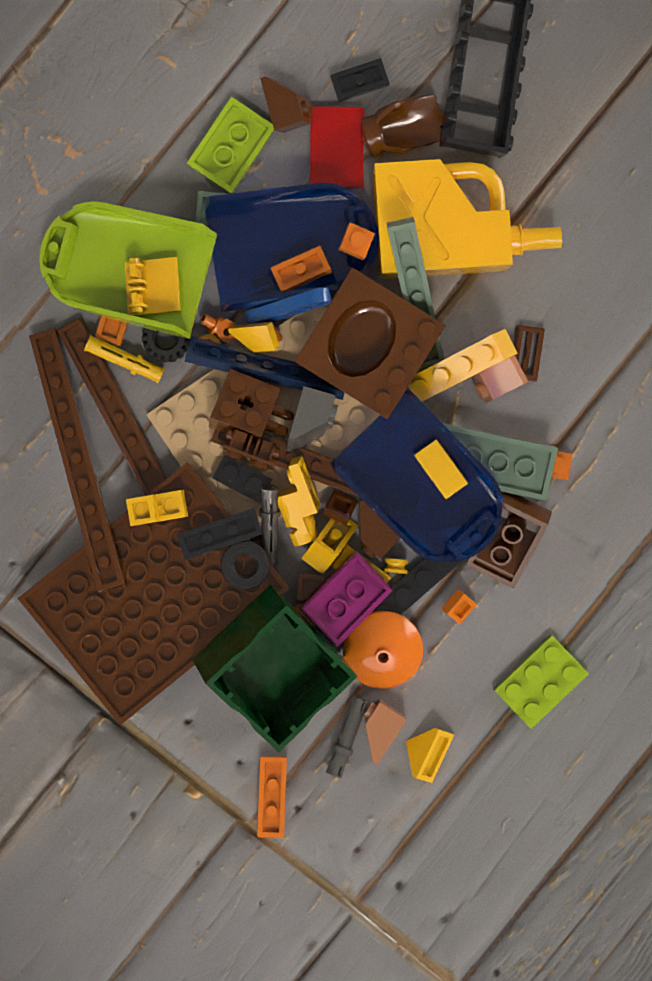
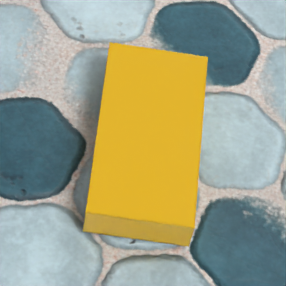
[414,439,468,499]

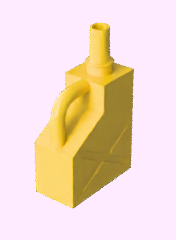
[372,159,562,279]

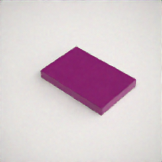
[299,552,393,647]

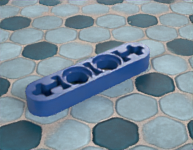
[245,288,332,324]

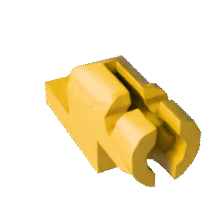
[278,456,321,546]

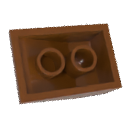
[466,492,552,589]

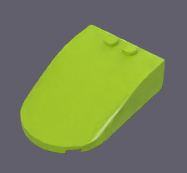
[39,201,217,339]

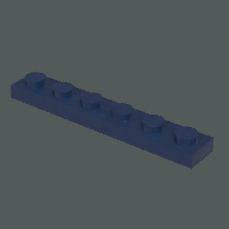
[185,337,345,400]

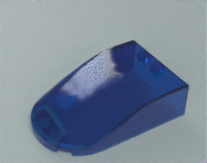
[204,183,379,312]
[330,388,503,562]

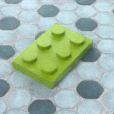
[187,96,274,194]
[493,635,589,729]

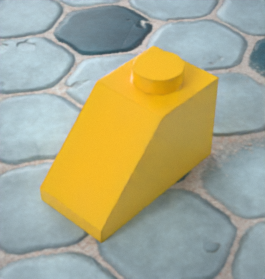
[301,519,358,574]

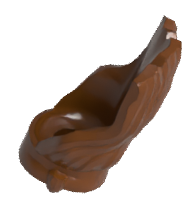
[361,94,443,158]

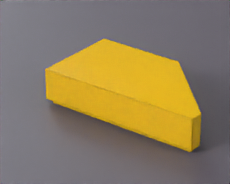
[228,322,280,352]

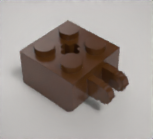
[209,369,294,445]

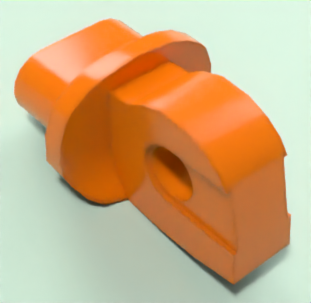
[199,313,237,343]

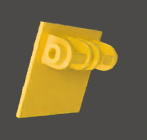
[125,257,181,316]

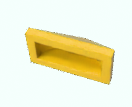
[406,728,454,783]

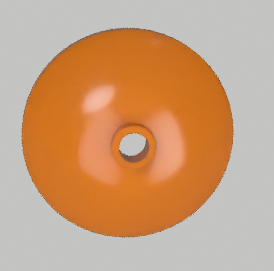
[343,611,423,689]

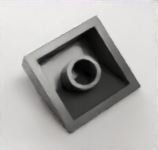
[286,386,338,453]

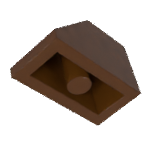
[260,77,313,133]
[359,499,403,559]

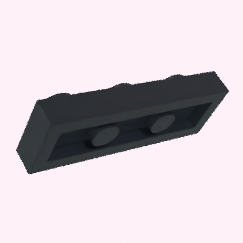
[177,508,263,561]

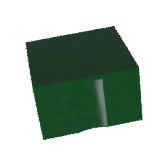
[192,584,358,752]

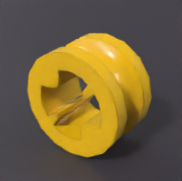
[384,558,408,574]

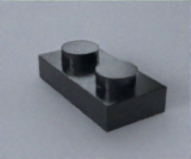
[330,58,390,103]
[212,455,273,503]

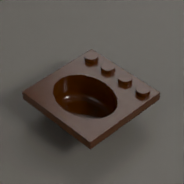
[295,268,446,419]

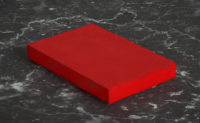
[310,107,364,189]

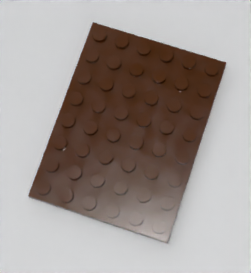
[17,462,290,725]

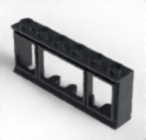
[439,0,534,158]

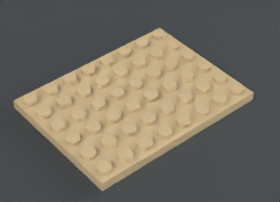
[146,304,403,529]

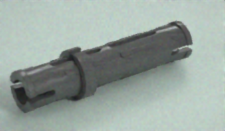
[259,485,281,566]
[326,696,368,778]

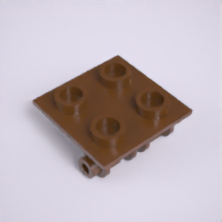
[219,429,280,470]

